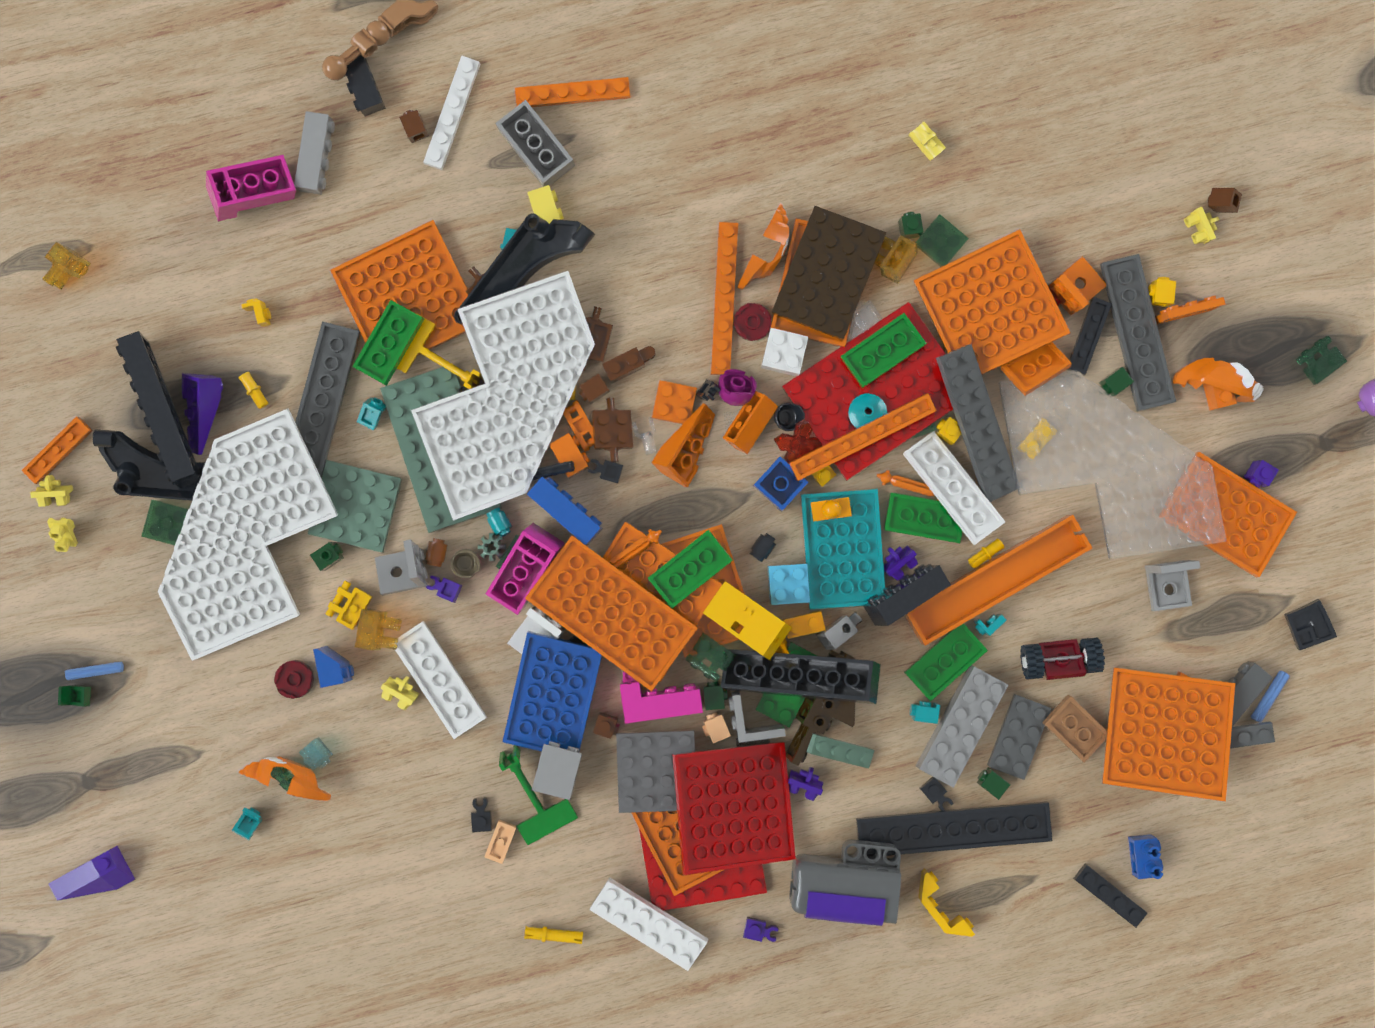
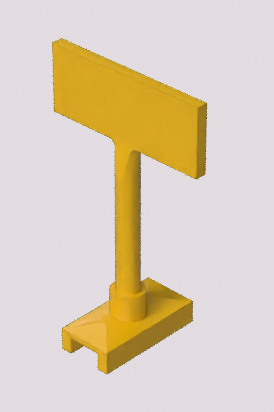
[397,313,484,389]

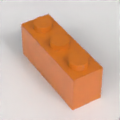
[723,391,778,454]

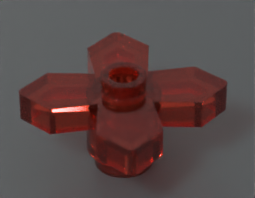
[774,419,822,464]

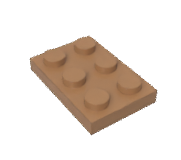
[1042,695,1107,763]

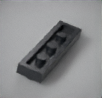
[1067,297,1112,376]
[1073,864,1148,928]

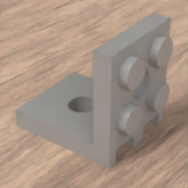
[375,539,428,596]
[1145,560,1200,611]
[728,691,786,743]

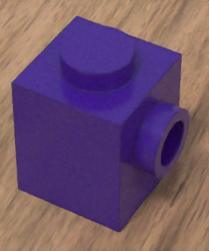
[1243,460,1279,488]

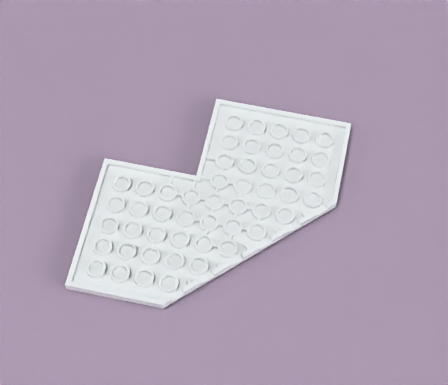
[411,271,595,520]
[158,408,338,661]

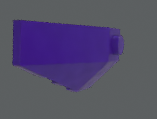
[182,373,223,455]
[48,846,135,901]

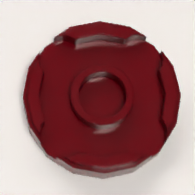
[734,303,772,341]
[274,660,314,699]

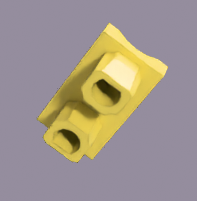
[909,122,946,161]
[1184,207,1220,244]
[30,475,73,507]
[47,518,78,552]
[381,676,420,710]

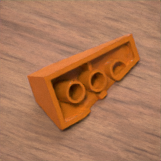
[651,403,715,487]

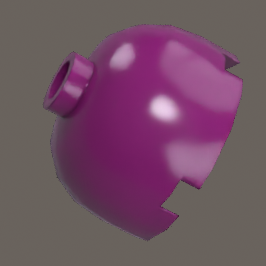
[718,369,757,406]

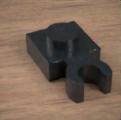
[696,379,721,401]
[588,459,624,484]
[919,777,953,811]
[471,797,492,833]

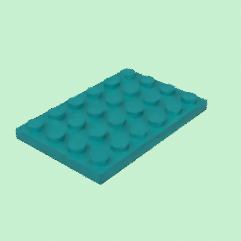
[801,489,885,609]

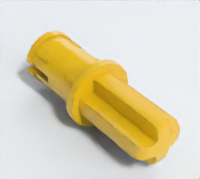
[239,372,268,409]
[968,539,1005,568]

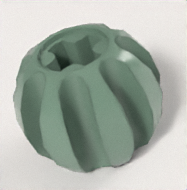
[478,533,506,561]

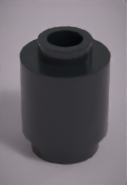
[750,533,777,562]

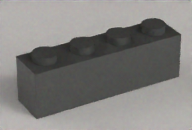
[1228,661,1273,727]

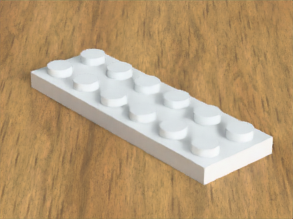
[903,431,1005,545]
[391,621,487,739]
[590,878,708,971]

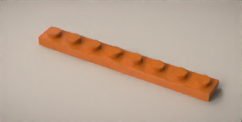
[711,222,738,375]
[789,393,936,481]

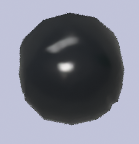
[774,402,805,432]

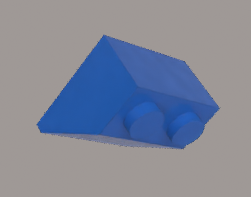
[313,646,354,688]

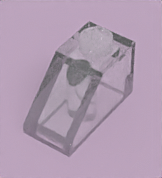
[847,300,883,342]

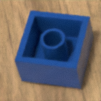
[753,456,808,511]

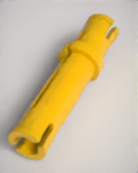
[524,926,583,944]

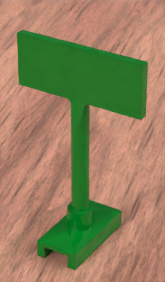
[499,745,578,846]

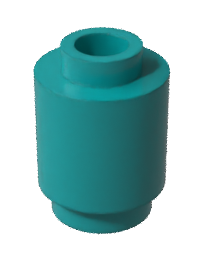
[486,507,513,537]

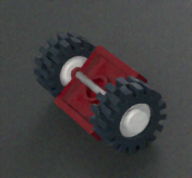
[1020,637,1105,680]

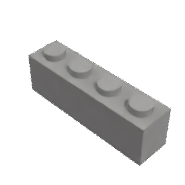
[294,111,335,195]

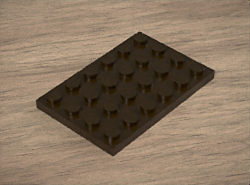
[772,206,887,340]

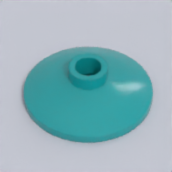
[848,393,887,428]

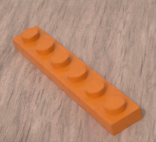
[515,77,630,107]

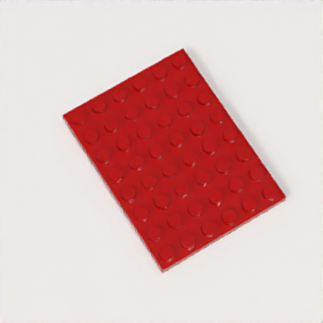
[782,302,953,481]

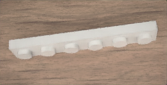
[423,56,481,170]

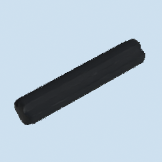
[532,461,575,481]

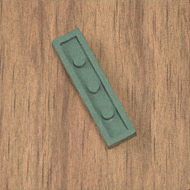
[806,734,875,769]

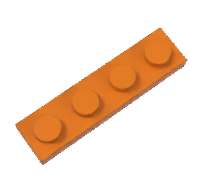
[22,416,93,484]

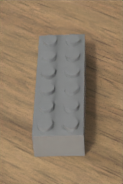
[916,665,1008,788]

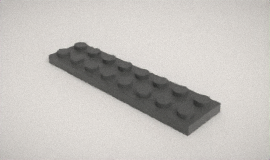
[1100,254,1176,411]
[295,321,361,479]
[936,344,1020,502]

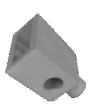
[816,613,862,650]

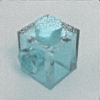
[299,737,333,770]

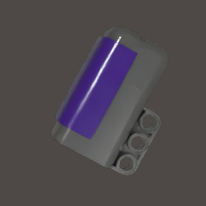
[789,840,901,926]

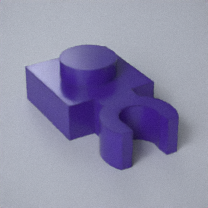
[426,576,463,603]
[743,917,779,942]

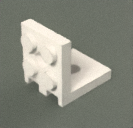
[507,606,566,654]

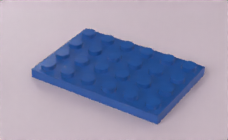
[503,631,602,752]

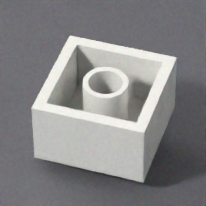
[761,328,808,376]

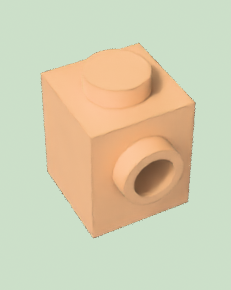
[702,711,731,744]

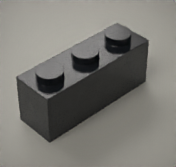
[344,55,386,116]

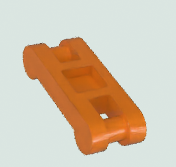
[563,400,594,452]

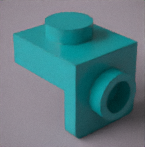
[232,807,262,841]

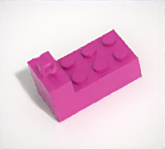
[206,155,296,222]
[485,523,565,615]
[620,671,703,724]

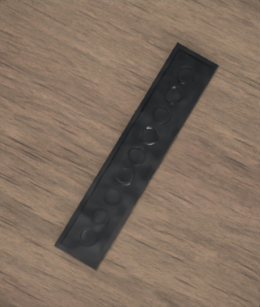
[856,801,1053,856]

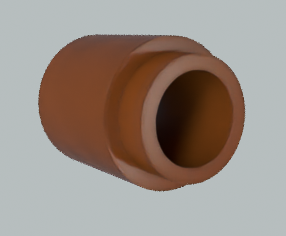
[425,538,448,567]

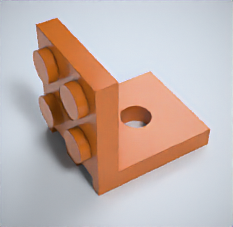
[1048,256,1106,316]

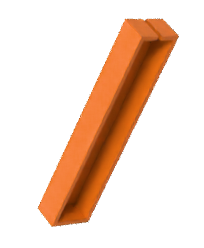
[905,515,1092,646]

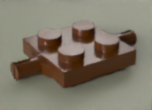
[583,306,613,371]
[592,397,633,463]

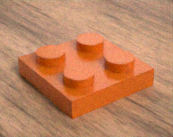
[652,380,697,424]

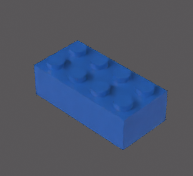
[527,477,603,546]

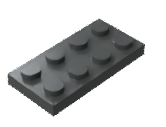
[987,694,1051,780]

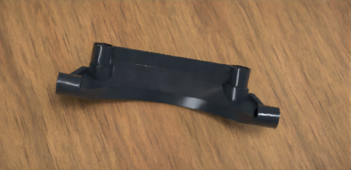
[454,213,595,364]
[93,429,206,501]

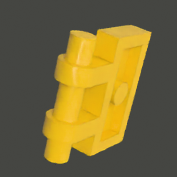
[325,580,373,630]

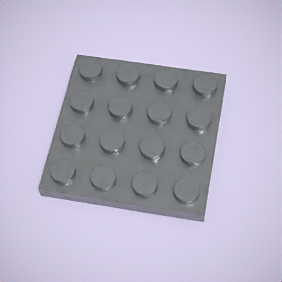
[616,731,695,813]

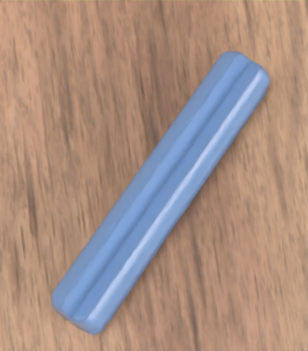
[65,662,124,680]
[1251,671,1290,723]

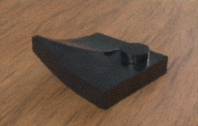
[1284,599,1337,650]

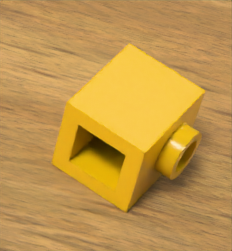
[1148,277,1176,307]
[936,417,961,445]

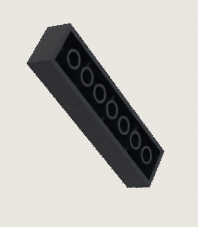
[116,331,201,488]
[721,649,881,704]

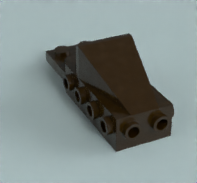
[786,650,856,766]

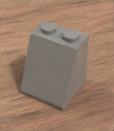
[532,741,582,800]

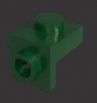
[58,685,91,707]

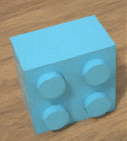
[767,564,810,605]

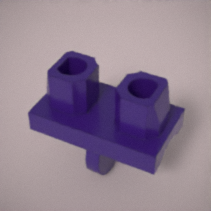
[884,546,918,581]
[788,767,823,801]

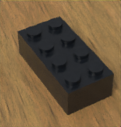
[864,564,951,626]

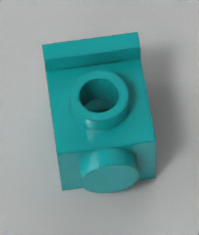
[909,701,940,724]

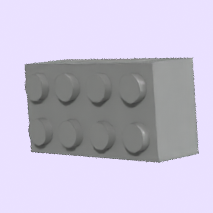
[495,100,575,187]

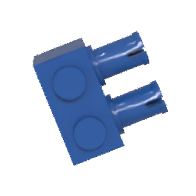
[1128,834,1163,879]

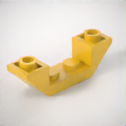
[918,868,975,937]

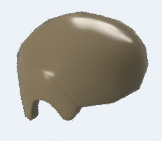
[451,549,480,578]

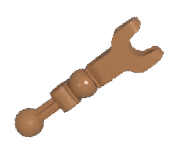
[322,0,438,81]

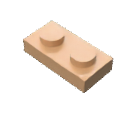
[485,820,517,864]

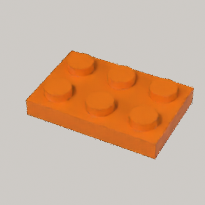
[1155,295,1225,324]
[1001,342,1072,396]

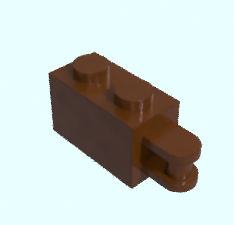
[602,346,656,384]

